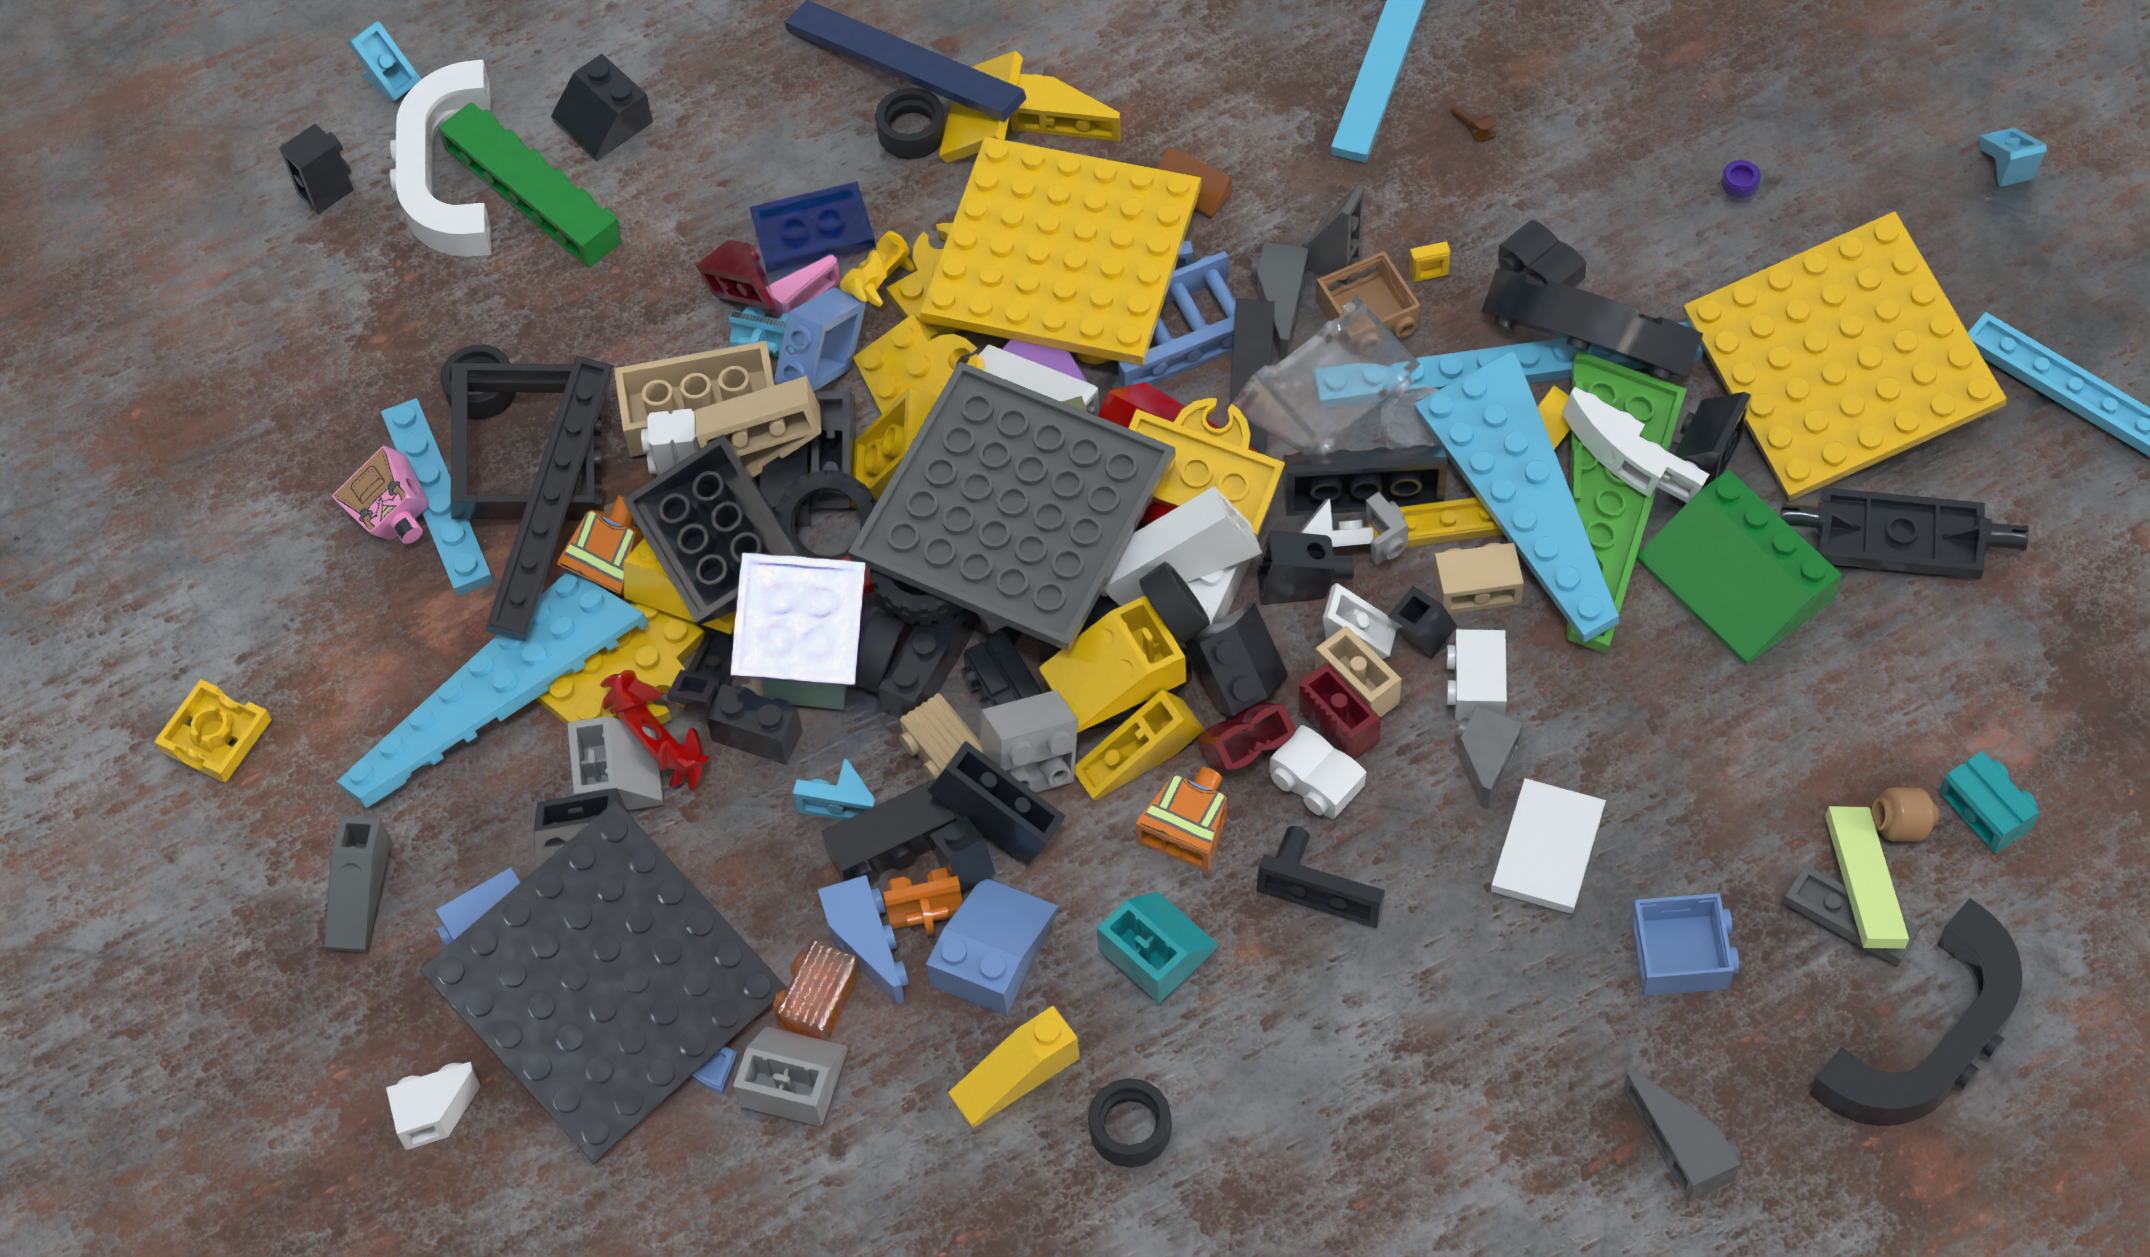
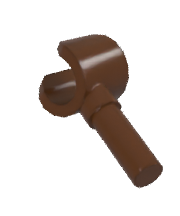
[1451,105,1496,142]

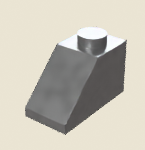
[1455,705,1523,809]

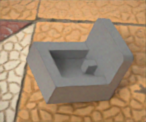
[1366,492,1408,565]

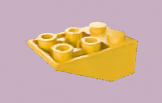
[1039,596,1186,733]

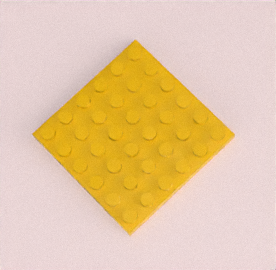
[920,136,1201,366]
[1683,211,2007,502]

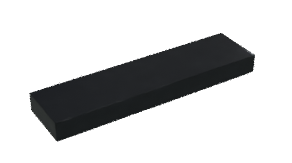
[1228,298,1275,453]

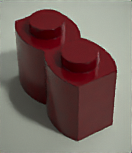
[1197,702,1296,770]

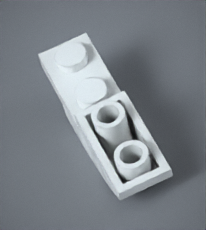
[1562,387,1709,503]

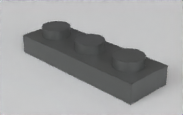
[1783,864,1920,967]

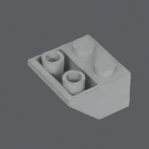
[980,690,1078,793]
[567,716,664,810]
[733,1026,848,1127]

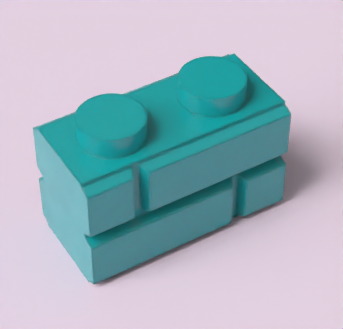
[1939,751,2040,854]

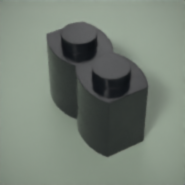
[1498,219,1586,287]

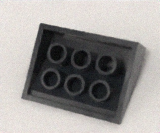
[622,434,812,626]

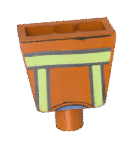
[557,495,644,594]
[1136,767,1227,872]

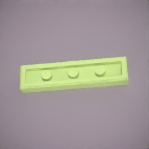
[1825,806,1909,949]

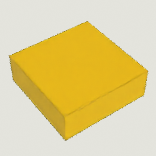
[1409,241,1451,282]

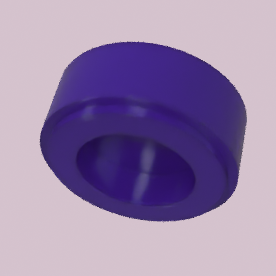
[1722,160,1761,198]

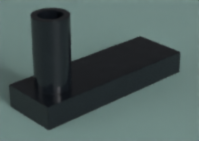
[1256,826,1385,928]

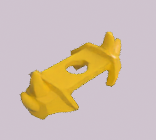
[840,231,915,307]

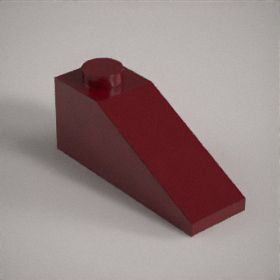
[696,239,776,310]

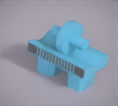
[728,306,794,357]

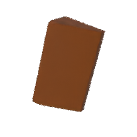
[1157,147,1232,219]

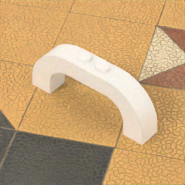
[390,60,492,257]

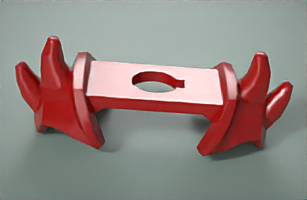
[600,670,709,789]

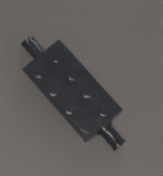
[1780,487,2029,579]

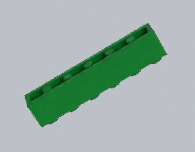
[438,102,622,269]

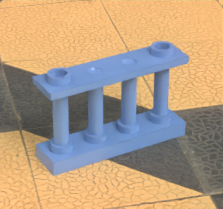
[1118,251,1235,387]

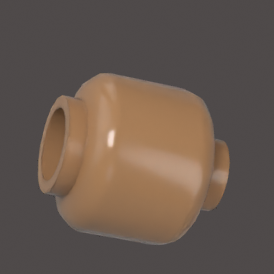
[1871,787,1939,842]

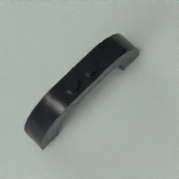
[1809,898,2022,1126]

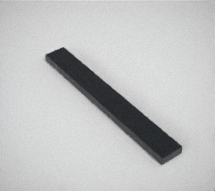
[486,355,614,642]

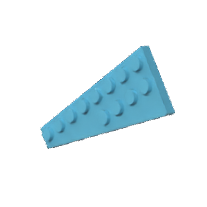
[1414,350,1619,643]
[336,570,649,808]

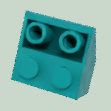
[1097,891,1219,1004]

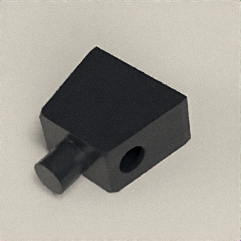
[1256,530,1354,605]

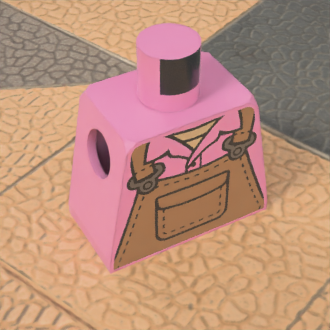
[332,445,428,544]

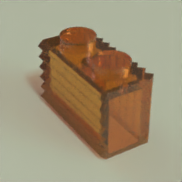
[773,941,861,1041]

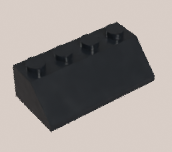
[1283,445,1448,516]

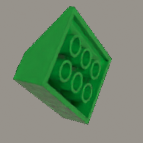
[1636,470,1842,666]

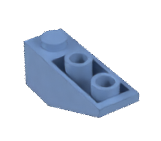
[818,875,909,1005]

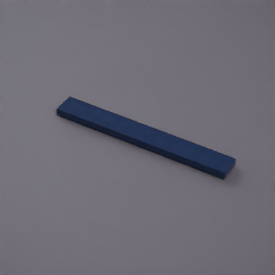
[784,0,1027,122]

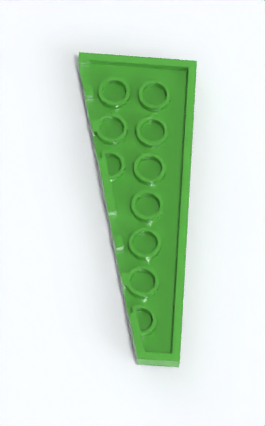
[1567,350,1687,653]

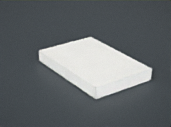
[1491,778,1606,914]

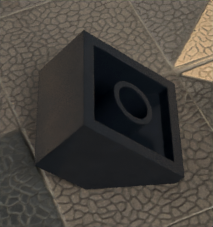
[551,54,653,161]
[1668,392,1751,489]
[1185,602,1288,716]

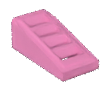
[767,254,841,319]

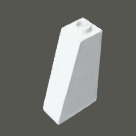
[979,344,1100,416]
[1101,486,1262,606]

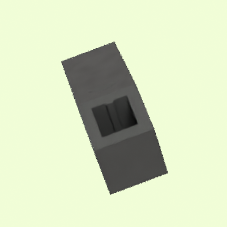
[324,815,391,953]

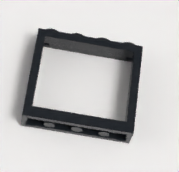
[451,363,602,520]

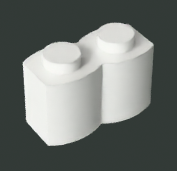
[1269,725,1367,819]

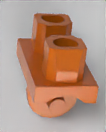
[883,868,963,935]

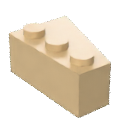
[695,376,821,477]

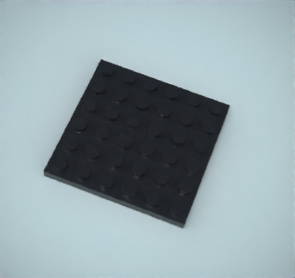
[420,801,787,1165]

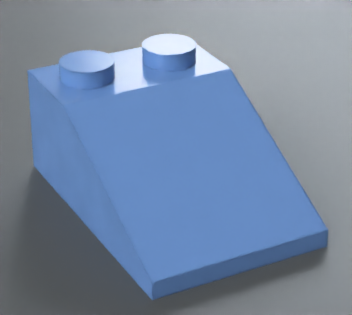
[926,878,1059,1016]

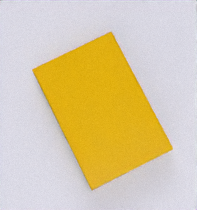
[939,50,1023,163]

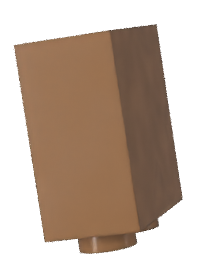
[1316,251,1421,357]

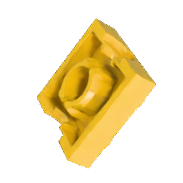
[154,679,271,783]

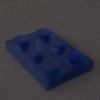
[749,181,876,273]

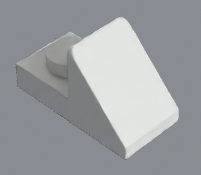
[1298,499,1374,547]
[1323,583,1397,659]

